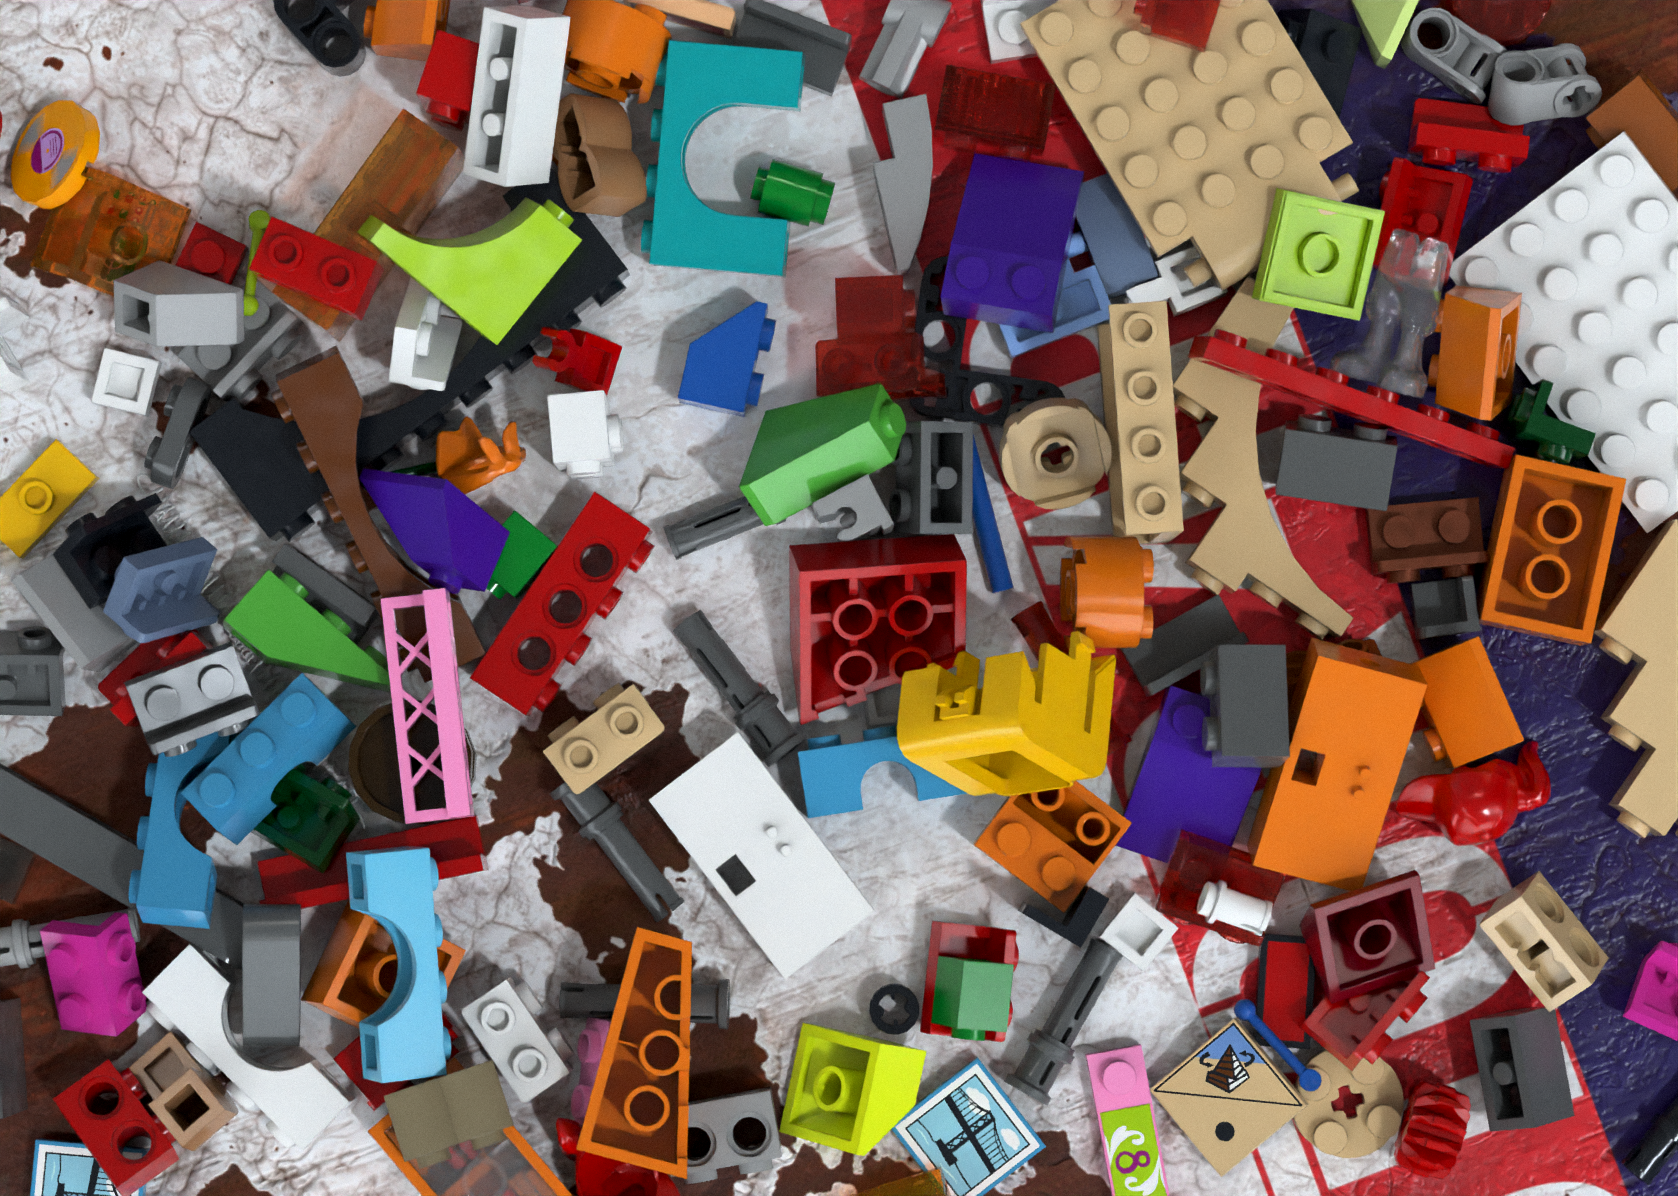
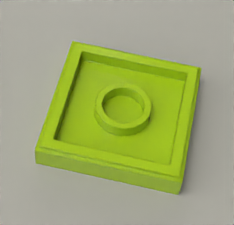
[1252,188,1385,321]

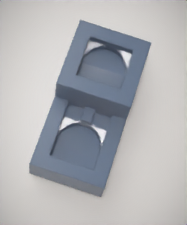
[1075,173,1159,300]

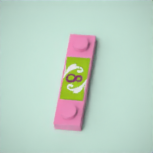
[1085,1044,1170,1196]

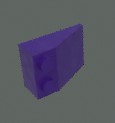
[940,153,1084,333]
[1115,686,1262,881]

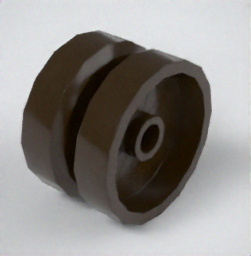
[348,700,477,824]

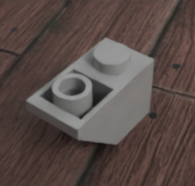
[114,260,244,347]

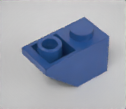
[678,301,776,417]

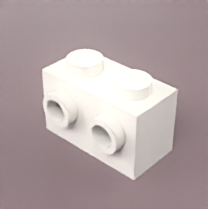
[547,390,624,480]

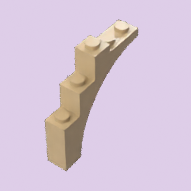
[1173,276,1353,640]
[1594,519,1678,839]

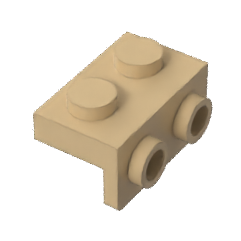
[543,683,665,794]

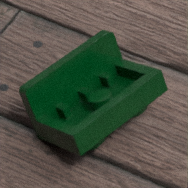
[1504,379,1596,464]
[251,764,360,874]

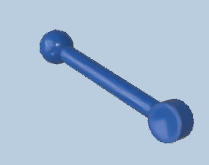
[1234,999,1322,1092]

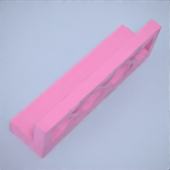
[381,588,474,824]

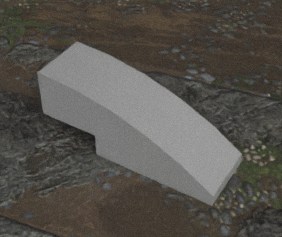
[873,94,933,277]

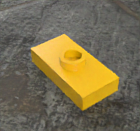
[0,439,100,559]

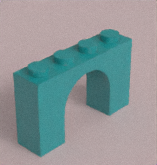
[641,40,806,277]

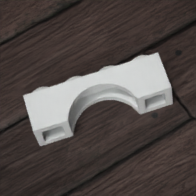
[142,943,355,1150]

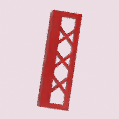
[257,815,489,909]

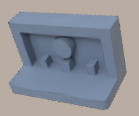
[103,537,220,643]

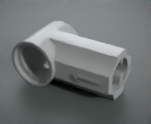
[859,0,953,99]

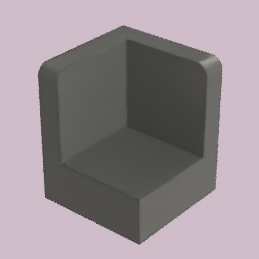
[1408,575,1480,640]

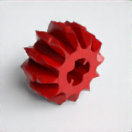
[1394,1081,1471,1180]

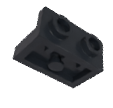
[53,493,167,609]

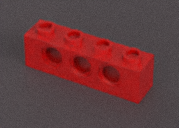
[470,492,655,716]

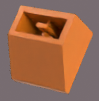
[973,781,1132,913]

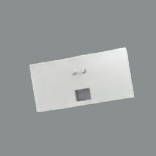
[649,732,875,979]

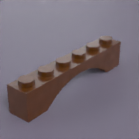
[271,345,486,683]

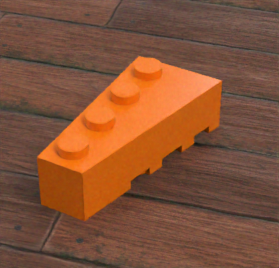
[576,927,692,1179]

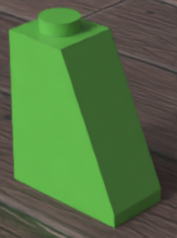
[739,383,906,526]

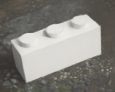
[463,5,571,187]

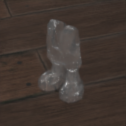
[1329,228,1448,398]

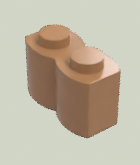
[553,94,647,217]

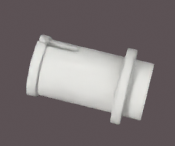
[1197,880,1273,936]

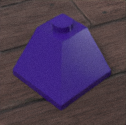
[359,469,510,594]

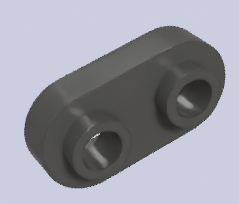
[144,377,212,489]

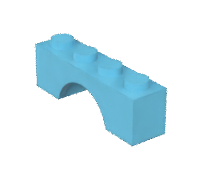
[346,846,451,1083]

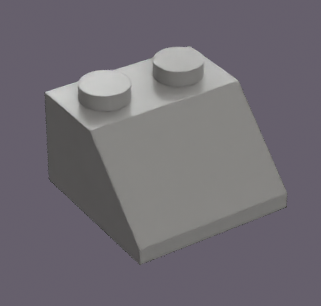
[11,554,138,672]

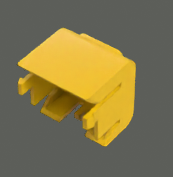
[897,631,1116,796]

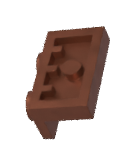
[1365,497,1489,584]

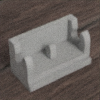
[812,474,894,542]

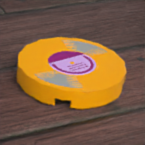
[10,100,100,210]

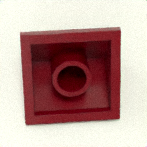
[1299,870,1436,1004]

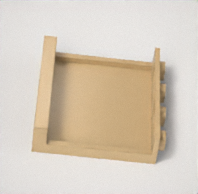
[1097,301,1184,545]

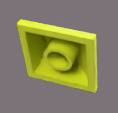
[779,1023,926,1156]

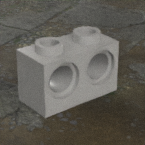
[671,1087,782,1184]

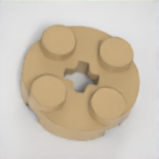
[998,398,1112,510]
[1293,1049,1404,1158]

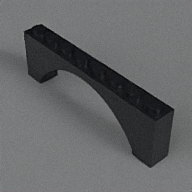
[189,169,630,542]

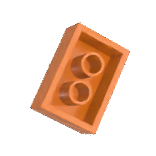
[1476,455,1626,646]

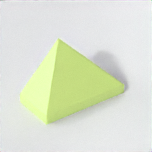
[1351,0,1419,69]

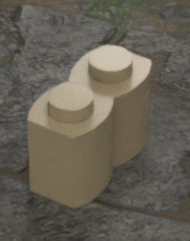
[384,1060,514,1169]

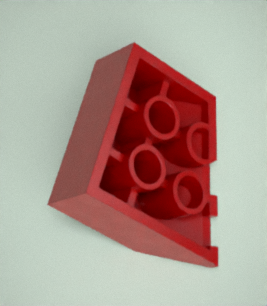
[789,534,967,725]

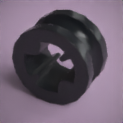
[869,984,919,1035]

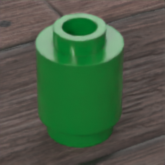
[750,159,835,227]

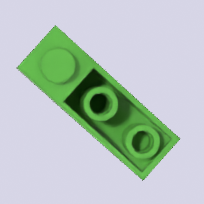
[223,569,391,692]

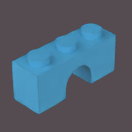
[181,673,357,845]
[798,726,967,818]

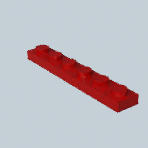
[1188,329,1515,469]

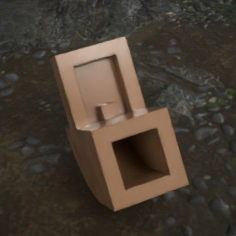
[129,1031,238,1151]

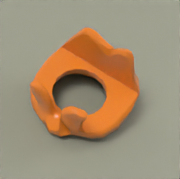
[436,416,526,494]

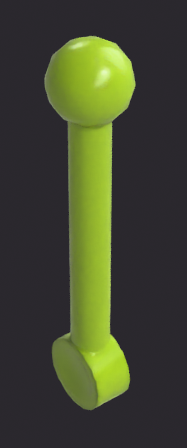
[244,210,270,316]

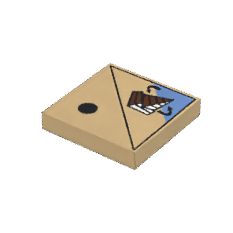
[1150,1018,1309,1177]

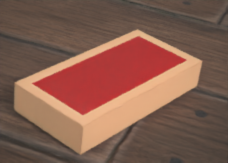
[623,0,736,39]

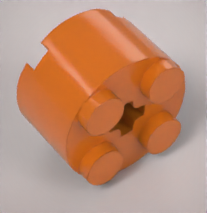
[562,0,672,104]
[1060,536,1154,648]

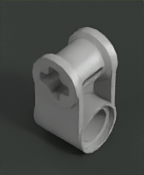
[1401,8,1508,104]
[1488,43,1602,125]

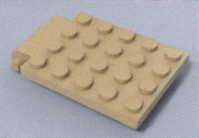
[1020,0,1359,291]

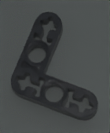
[906,256,1065,428]

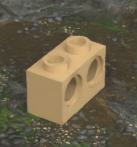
[1479,871,1609,1012]

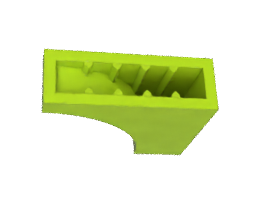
[357,197,582,345]

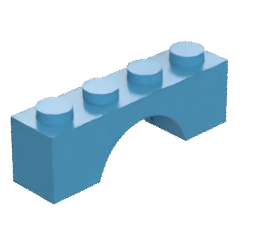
[129,732,238,929]

